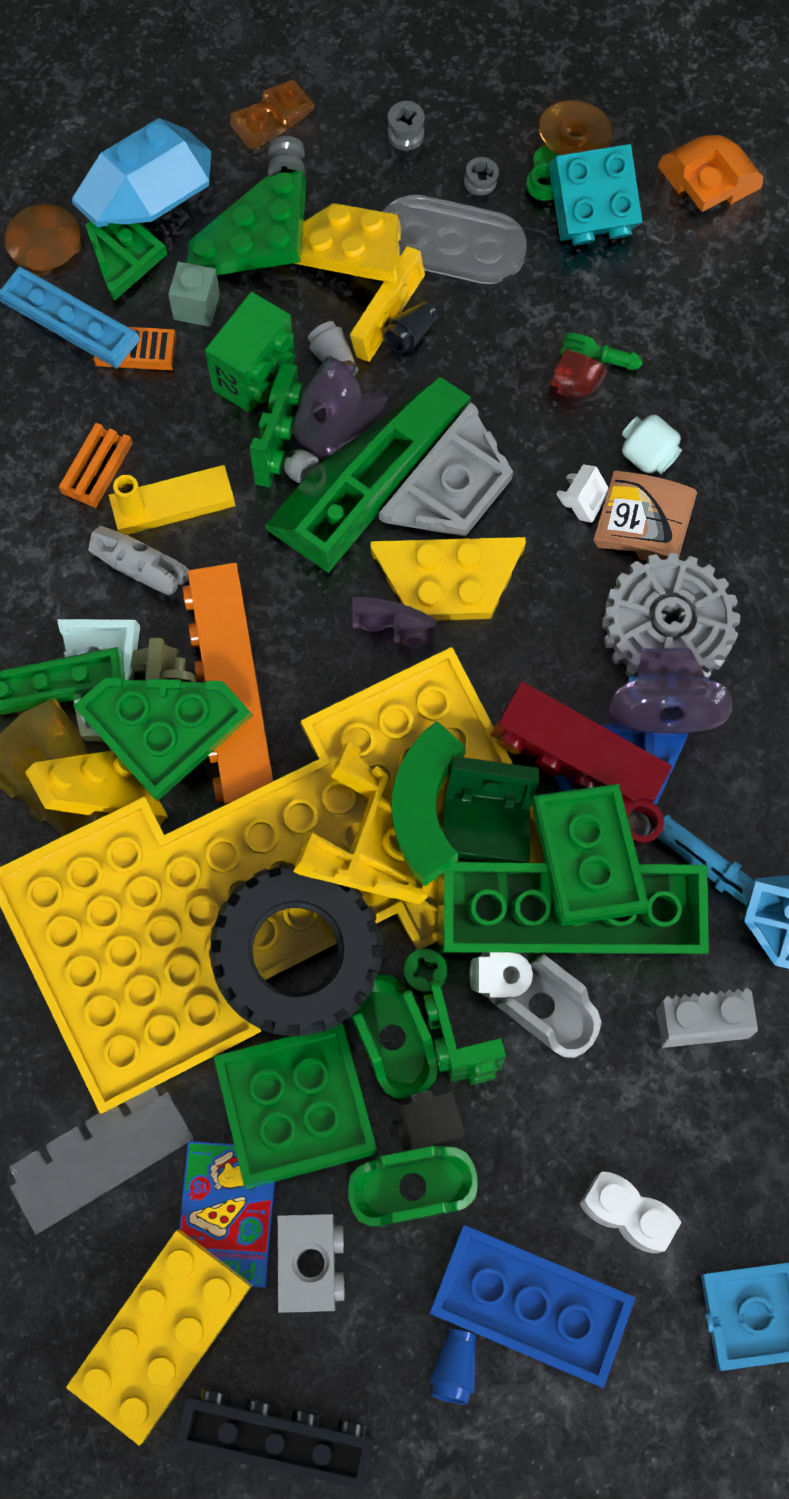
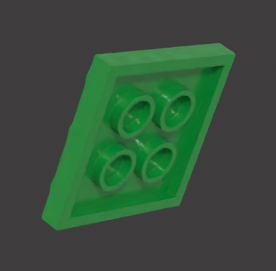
[214,1023,377,1190]

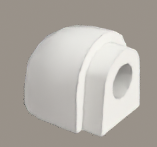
[469,953,533,997]

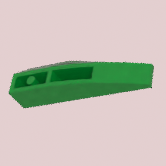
[265,377,472,573]

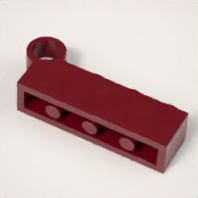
[490,681,672,847]

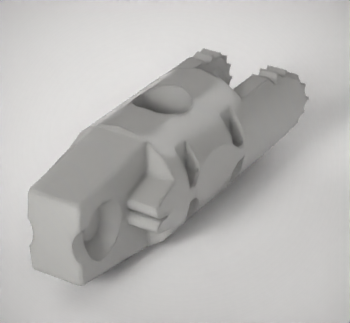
[88,526,189,595]

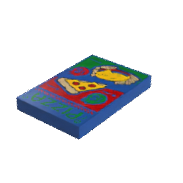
[179,1141,275,1288]

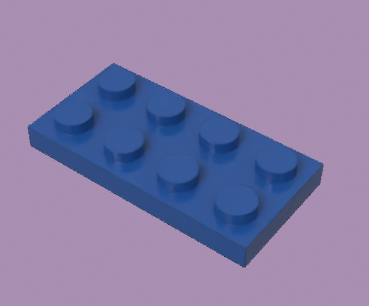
[429,1225,636,1388]

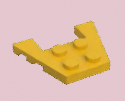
[293,740,442,905]

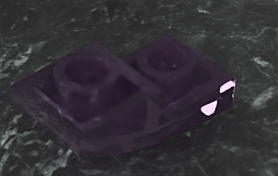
[352,597,435,647]

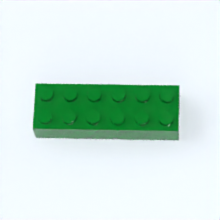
[438,862,709,954]

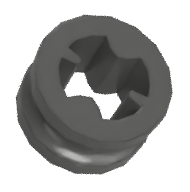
[464,157,499,195]

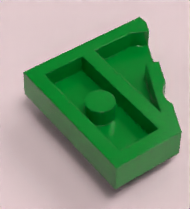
[85,221,167,300]

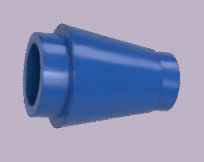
[429,1329,476,1405]

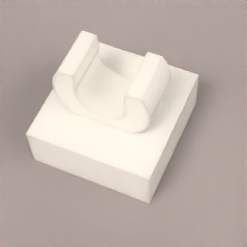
[556,464,609,523]

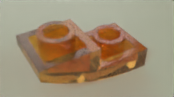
[230,79,315,149]

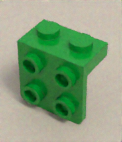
[423,980,506,1085]

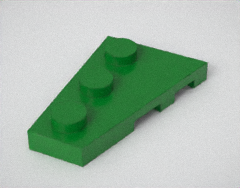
[250,362,304,487]

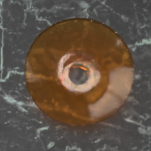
[539,100,613,155]

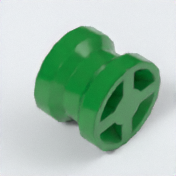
[403,948,447,997]

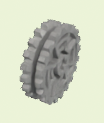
[601,553,740,681]

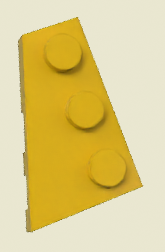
[25,750,168,826]

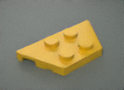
[294,203,401,283]
[371,537,526,621]

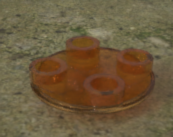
[5,204,82,276]

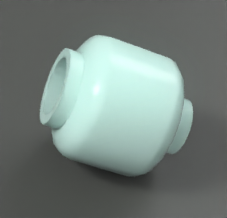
[622,415,682,474]

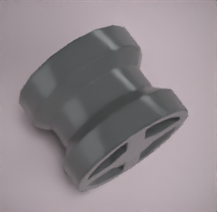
[387,101,425,151]
[267,136,305,176]

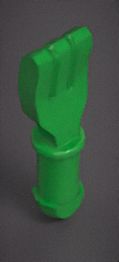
[559,332,642,370]

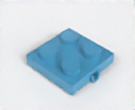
[701,1263,789,1371]

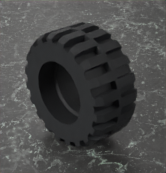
[209,863,382,1036]

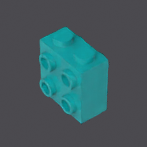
[548,144,643,245]

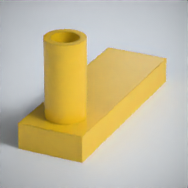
[350,246,425,362]
[109,465,235,535]

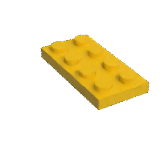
[66,1229,253,1446]

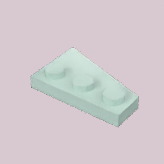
[57,619,140,741]

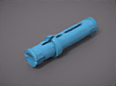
[657,815,755,906]

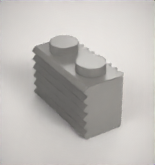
[656,987,758,1048]

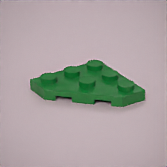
[187,170,306,275]
[73,677,253,801]

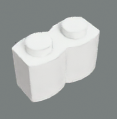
[580,1172,681,1253]

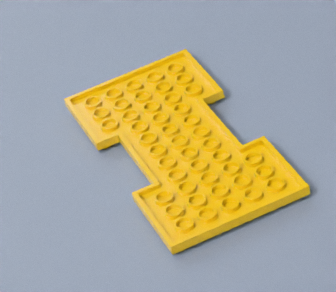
[0,647,545,1114]

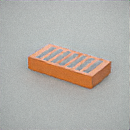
[94,327,176,370]

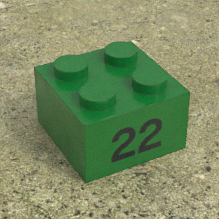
[205,292,296,413]

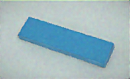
[0,266,140,369]

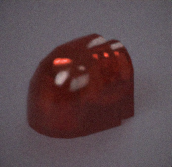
[550,349,608,399]

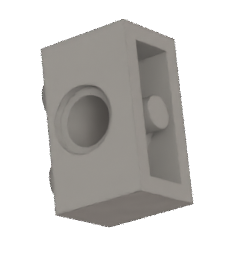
[278,1214,345,1313]

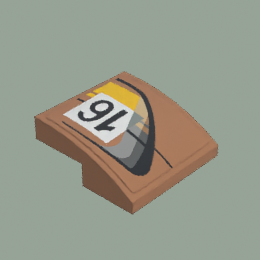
[594,471,697,560]

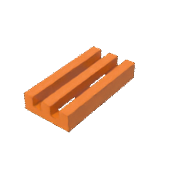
[59,423,133,508]

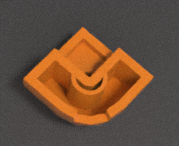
[658,134,763,212]

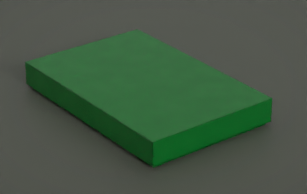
[531,784,650,927]

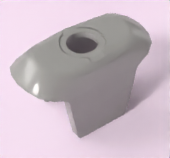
[487,953,602,1058]

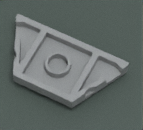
[379,402,513,536]

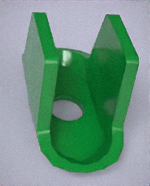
[351,975,438,1099]
[348,1146,478,1226]

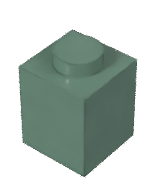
[168,262,220,327]

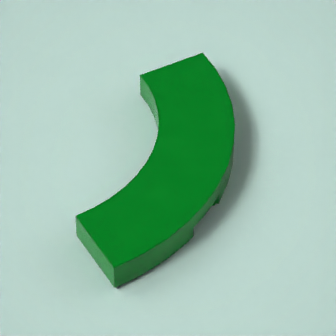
[392,721,466,887]

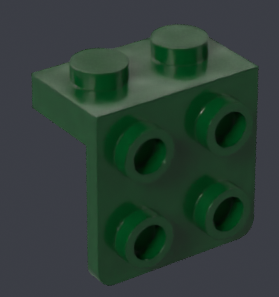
[442,756,539,863]

